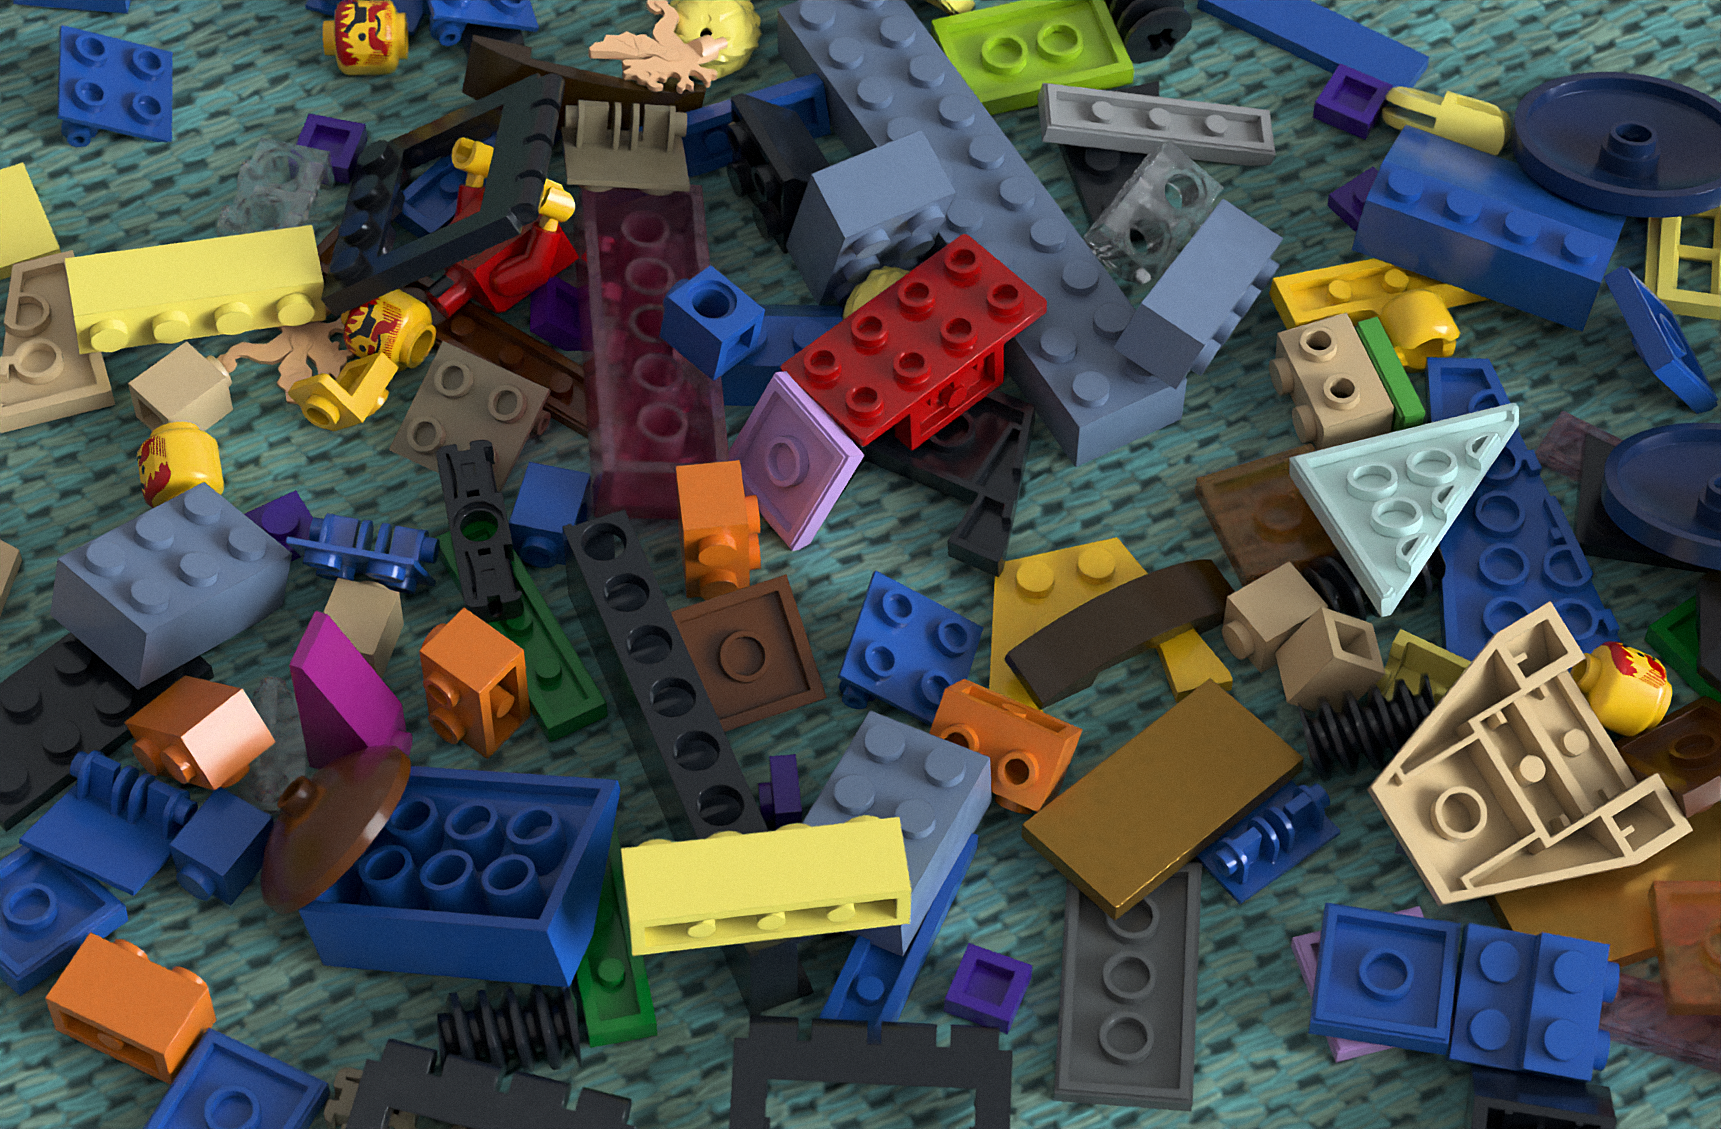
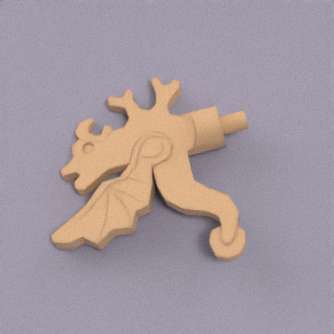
[588,0,728,94]
[217,305,354,408]

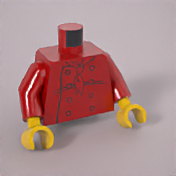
[424,137,579,318]

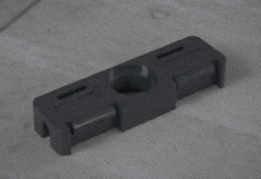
[436,440,524,623]

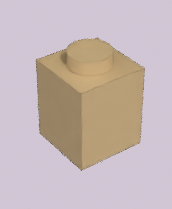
[128,341,233,431]
[1222,561,1328,673]
[323,577,404,679]
[1275,607,1386,712]

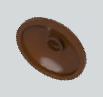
[260,745,411,914]

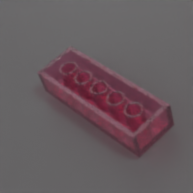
[573,185,729,519]

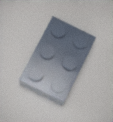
[786,129,956,305]
[50,482,292,690]
[802,710,992,957]

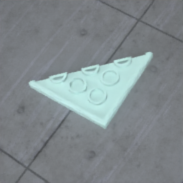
[1289,403,1519,617]

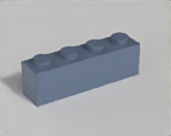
[1113,199,1284,390]

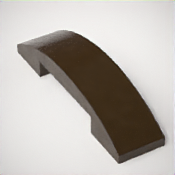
[462,35,706,131]
[1004,559,1235,710]

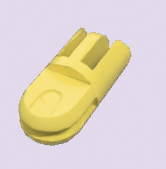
[1382,86,1512,156]

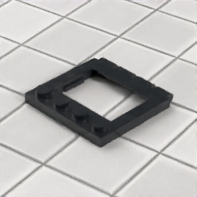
[321,73,565,317]
[729,1015,1013,1129]
[345,1038,637,1129]

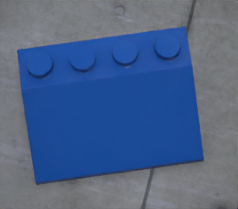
[1351,124,1627,332]
[298,766,621,987]

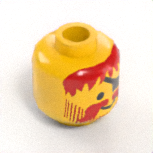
[323,0,409,76]
[341,289,436,373]
[137,422,224,508]
[1570,641,1672,737]

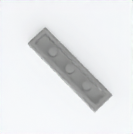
[1038,83,1276,166]

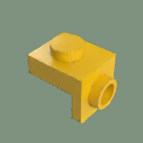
[288,351,399,432]

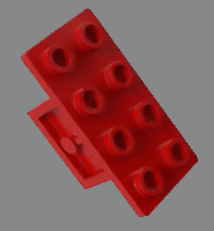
[781,234,1047,451]

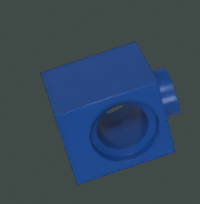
[659,265,765,381]
[509,462,593,568]

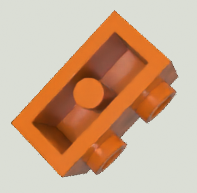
[676,460,761,600]
[419,608,531,759]
[124,675,276,790]
[929,679,1083,814]
[45,932,216,1085]

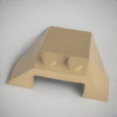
[1367,601,1693,906]

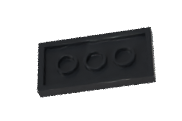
[0,632,214,832]

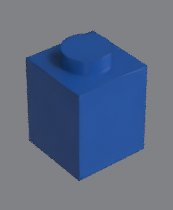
[169,787,274,906]

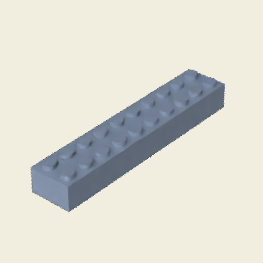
[777,0,1187,467]

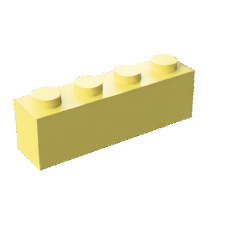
[65,225,326,354]
[621,815,911,956]

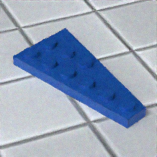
[1424,357,1621,673]

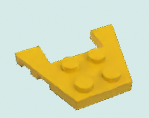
[989,537,1233,712]

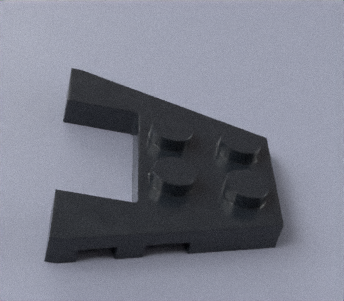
[834,390,1035,577]

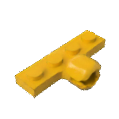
[1269,258,1490,373]

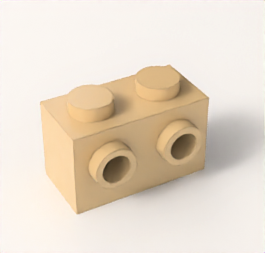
[1269,312,1394,451]

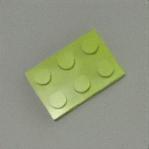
[931,0,1134,115]

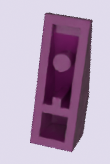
[289,611,413,770]

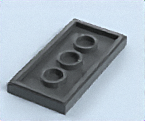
[1053,862,1202,1112]

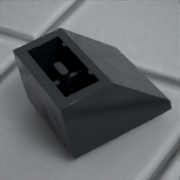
[726,93,830,254]
[1464,1065,1616,1129]

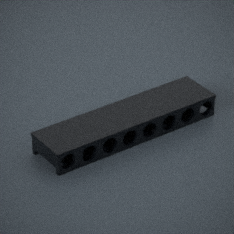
[562,509,814,1015]

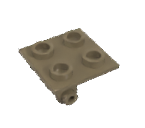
[561,100,690,196]
[389,341,551,492]

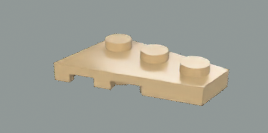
[0,250,115,434]

